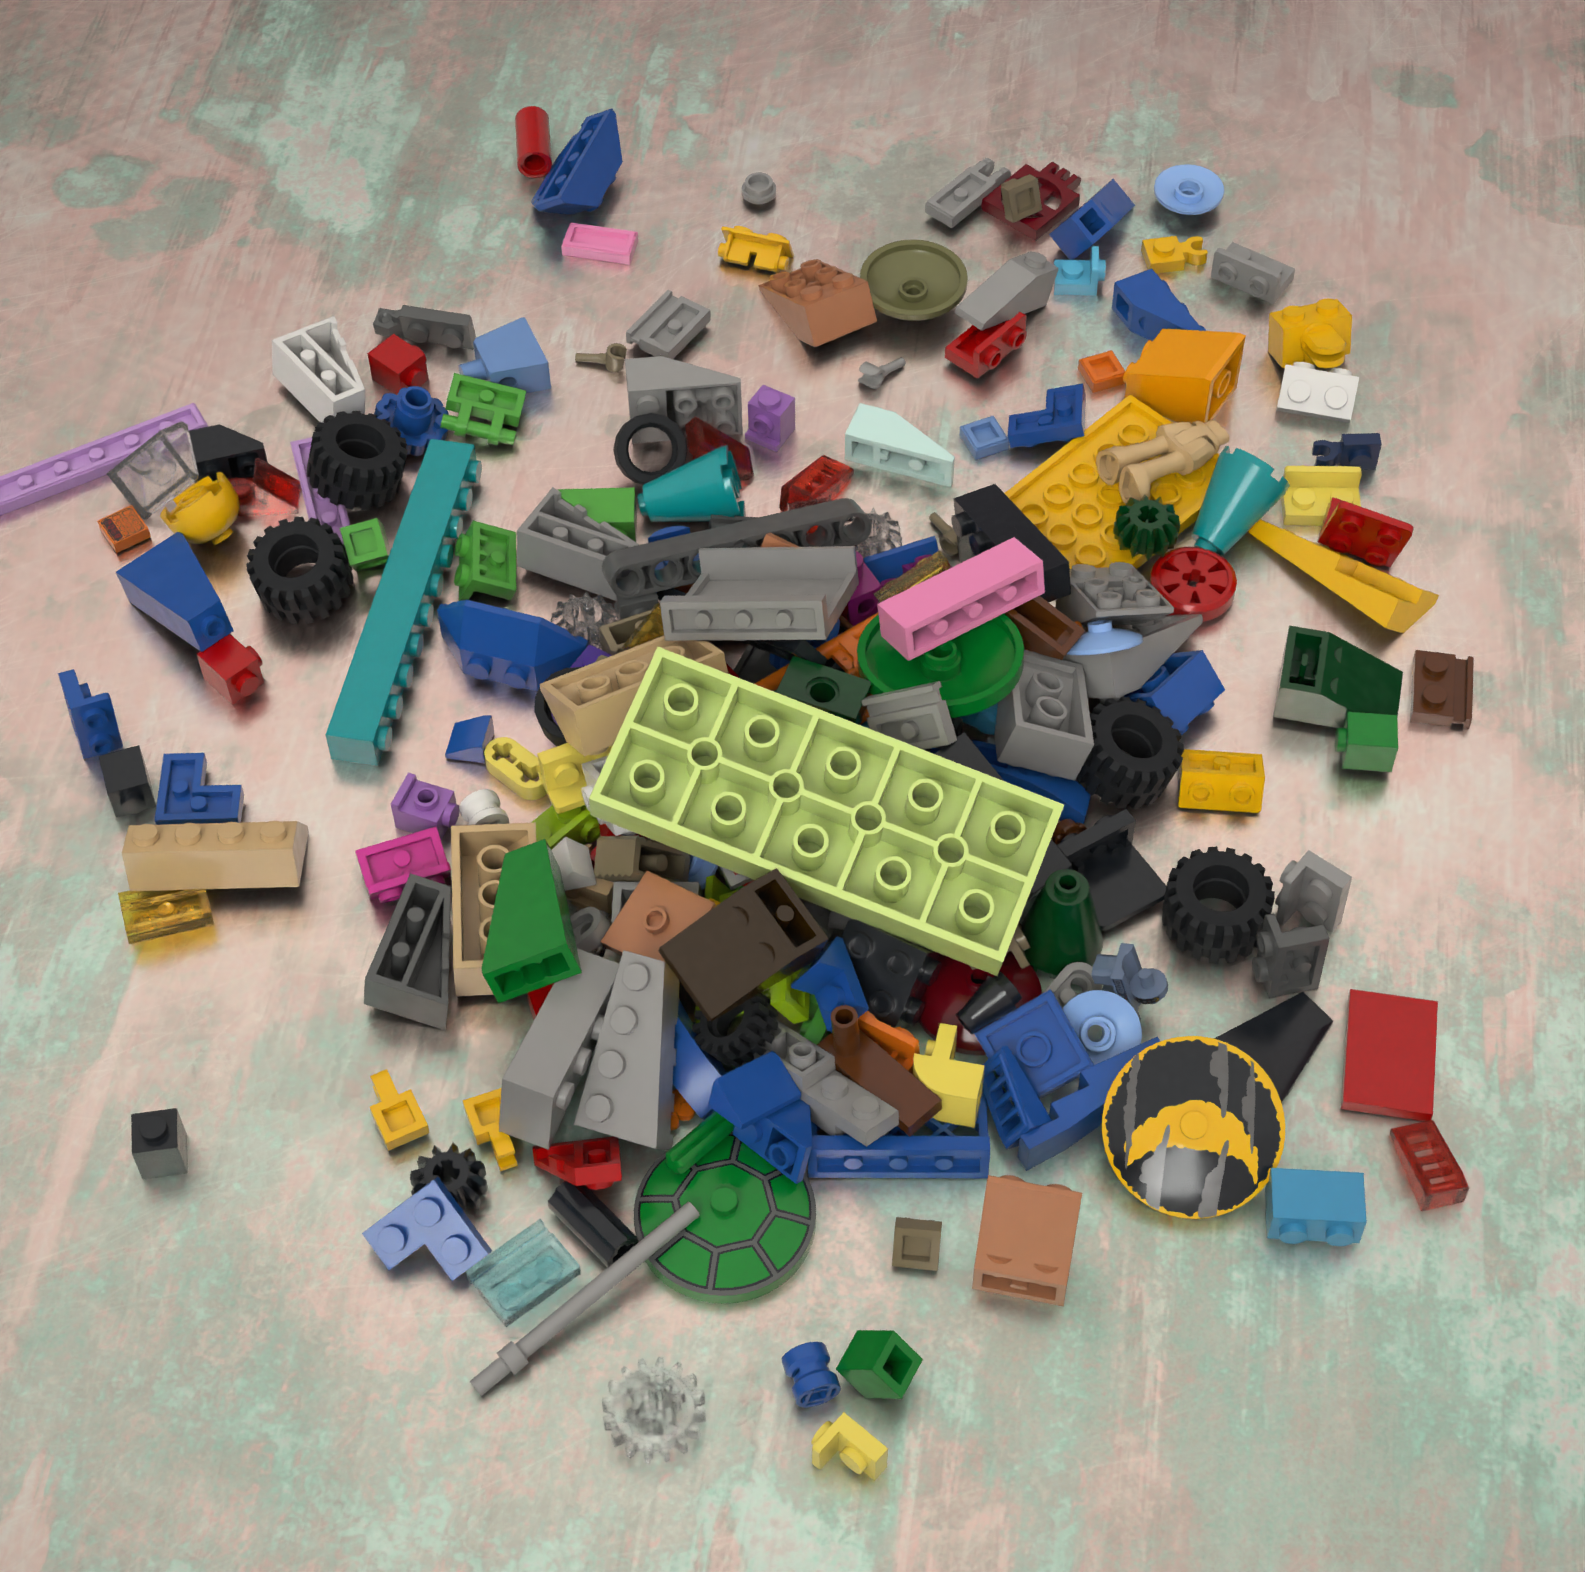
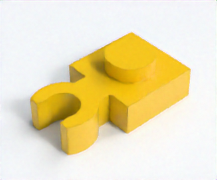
[1141,236,1208,274]

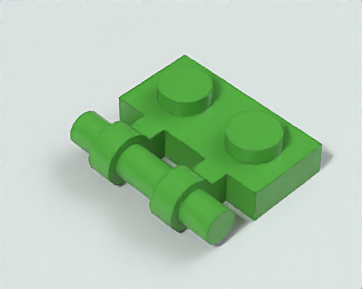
[440,373,526,446]

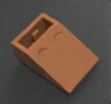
[758,259,877,347]
[972,1175,1082,1306]

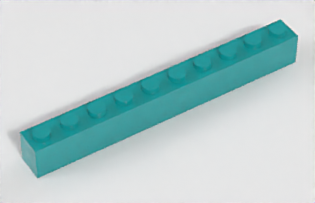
[325,439,482,766]

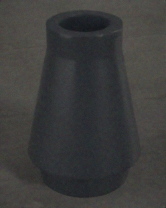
[955,972,1022,1035]

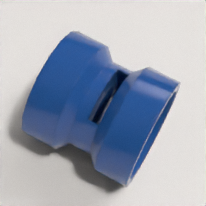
[781,1342,841,1408]

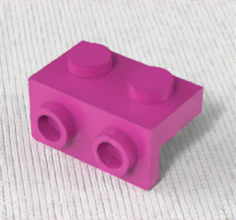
[355,827,451,903]

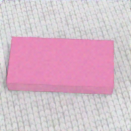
[561,222,638,265]

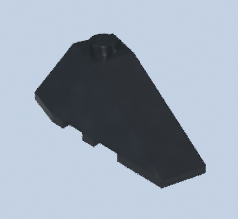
[1214,992,1333,1103]

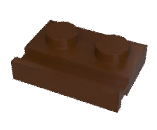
[1410,650,1474,729]

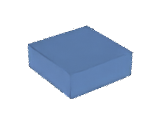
[959,416,1009,460]

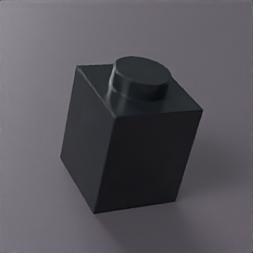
[99,745,156,817]
[131,1108,188,1179]

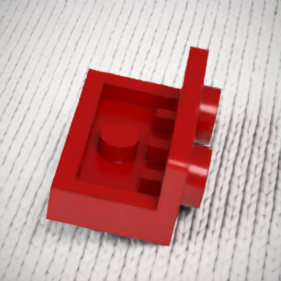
[945,312,1027,379]

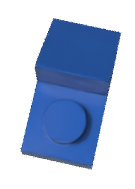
[791,936,869,1032]

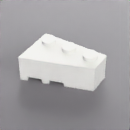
[272,316,365,423]

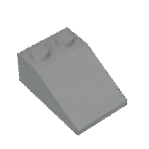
[995,649,1094,781]

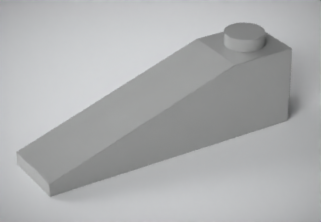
[1063,614,1203,704]

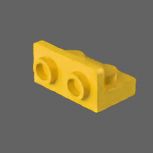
[1178,749,1265,813]

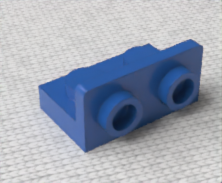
[58,669,123,759]

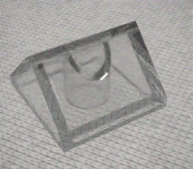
[106,421,199,520]

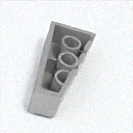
[499,948,619,1150]
[574,950,679,1150]

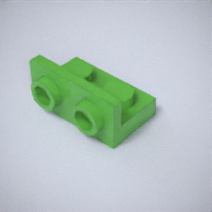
[454,520,516,601]

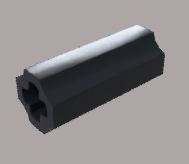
[548,1181,638,1268]

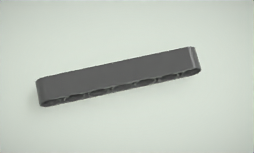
[602,498,872,598]

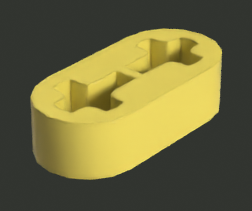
[484,737,547,800]

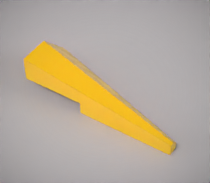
[1248,519,1439,633]

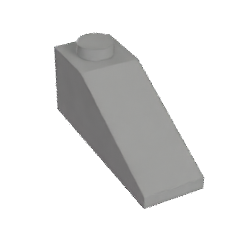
[955,251,1059,331]

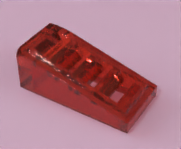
[779,455,854,512]
[1389,1120,1469,1211]

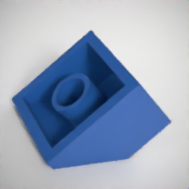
[1124,650,1225,735]

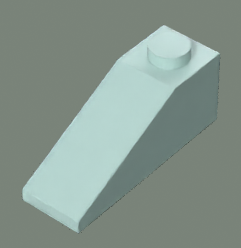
[845,403,955,487]

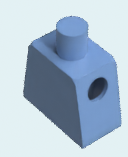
[458,317,551,393]

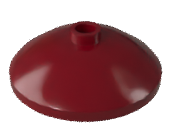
[918,951,1042,1056]

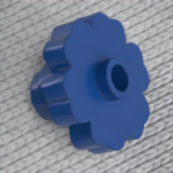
[374,386,449,456]

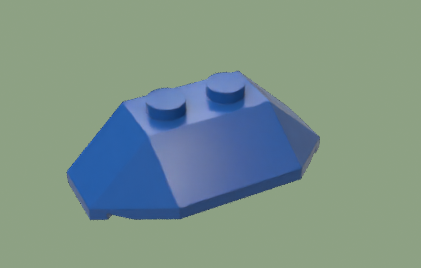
[531,108,623,215]
[437,600,589,692]

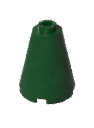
[1021,869,1103,979]

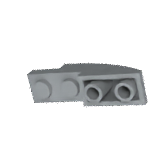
[753,1018,899,1147]

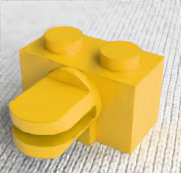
[1268,298,1352,368]

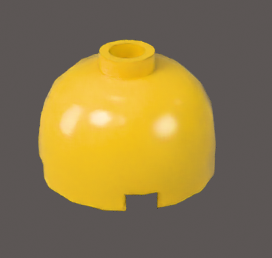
[160,472,240,545]

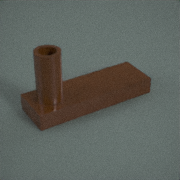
[817,1005,942,1137]

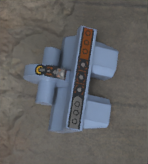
[1091,943,1168,1021]

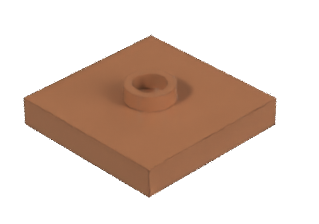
[600,871,717,962]

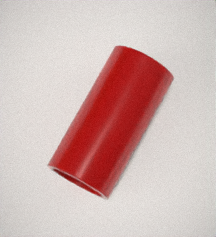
[515,106,552,178]

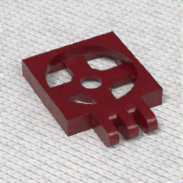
[982,162,1081,241]

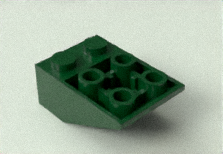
[1273,625,1403,728]

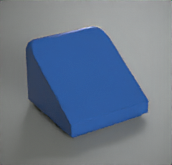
[445,715,494,764]

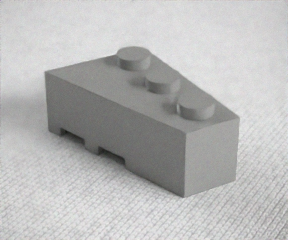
[517,487,639,601]

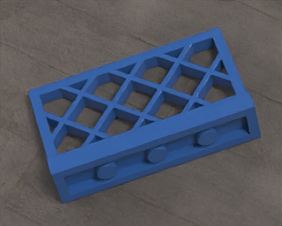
[808,1092,990,1179]

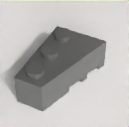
[364,873,451,1031]

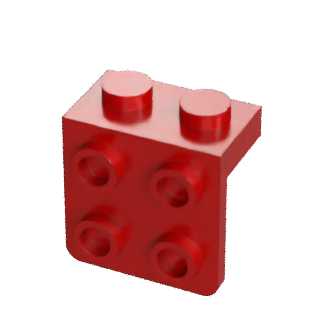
[1317,497,1414,567]

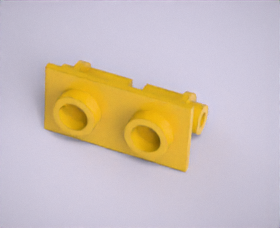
[718,226,794,273]

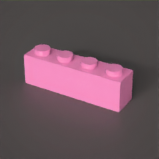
[877,537,1045,661]

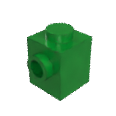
[1335,712,1398,772]
[836,1330,923,1399]

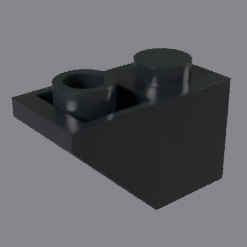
[182,424,270,483]

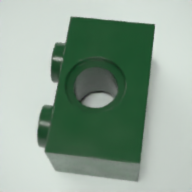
[776,656,871,725]

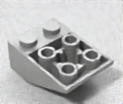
[625,356,743,444]
[1055,562,1174,627]

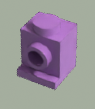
[745,384,795,452]
[391,773,460,840]

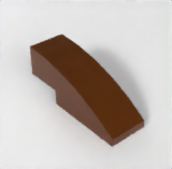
[1004,596,1085,660]

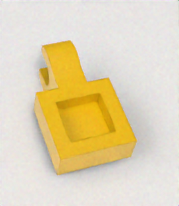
[370,1069,430,1151]
[463,1088,518,1171]

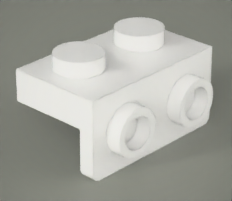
[1276,362,1359,423]

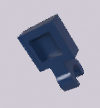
[1312,433,1382,471]

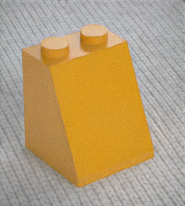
[1123,329,1246,424]

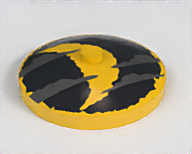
[1102,1036,1285,1219]

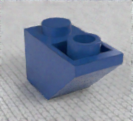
[732,1099,812,1184]

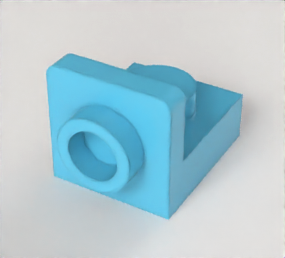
[1054,246,1106,296]

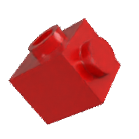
[367,334,429,395]
[197,634,264,705]

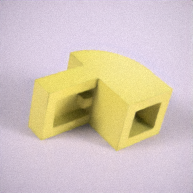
[913,1023,985,1128]

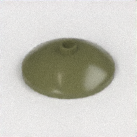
[860,240,968,321]

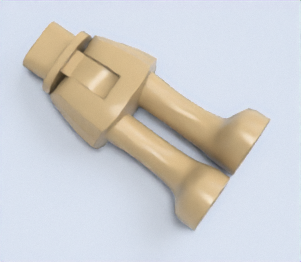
[1096,420,1229,504]

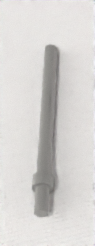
[470,1201,700,1396]

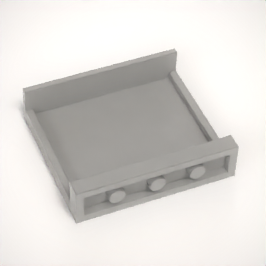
[660,546,859,641]

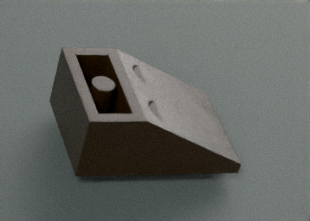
[658,868,829,1023]

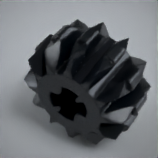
[410,1142,488,1214]

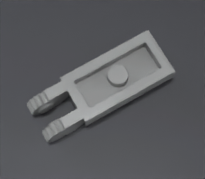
[925,157,1012,228]

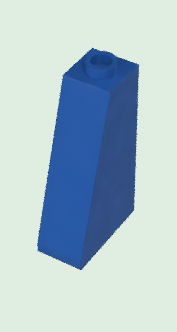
[116,532,234,652]

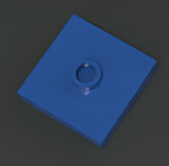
[974,989,1094,1106]

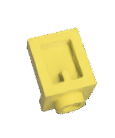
[811,1412,888,1481]

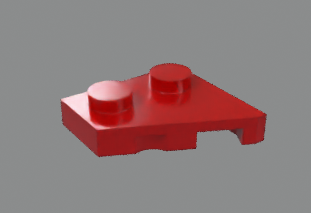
[532,1136,622,1190]

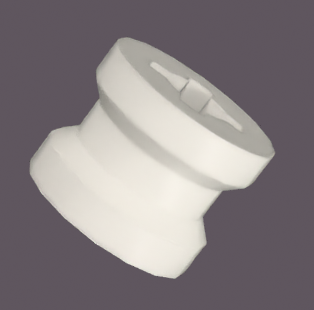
[459,789,509,825]

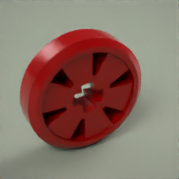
[1150,547,1237,622]

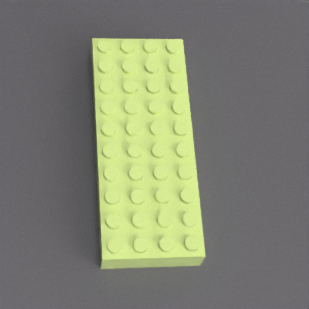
[589,647,1064,976]

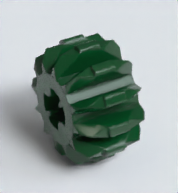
[1113,494,1180,561]

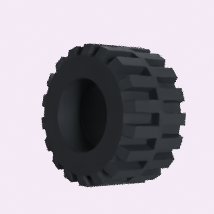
[306,411,408,510]
[246,516,354,624]
[1076,697,1184,809]
[1162,846,1275,964]

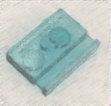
[465,1219,581,1327]

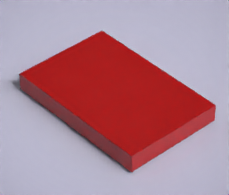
[1341,989,1438,1122]

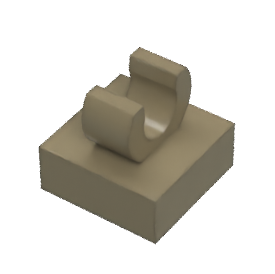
[1001,174,1042,223]
[892,1217,942,1271]

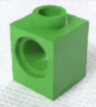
[340,518,391,572]

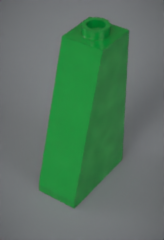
[481,839,582,1003]

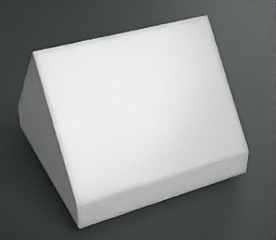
[551,837,596,891]

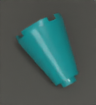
[637,445,746,522]
[1191,446,1290,555]

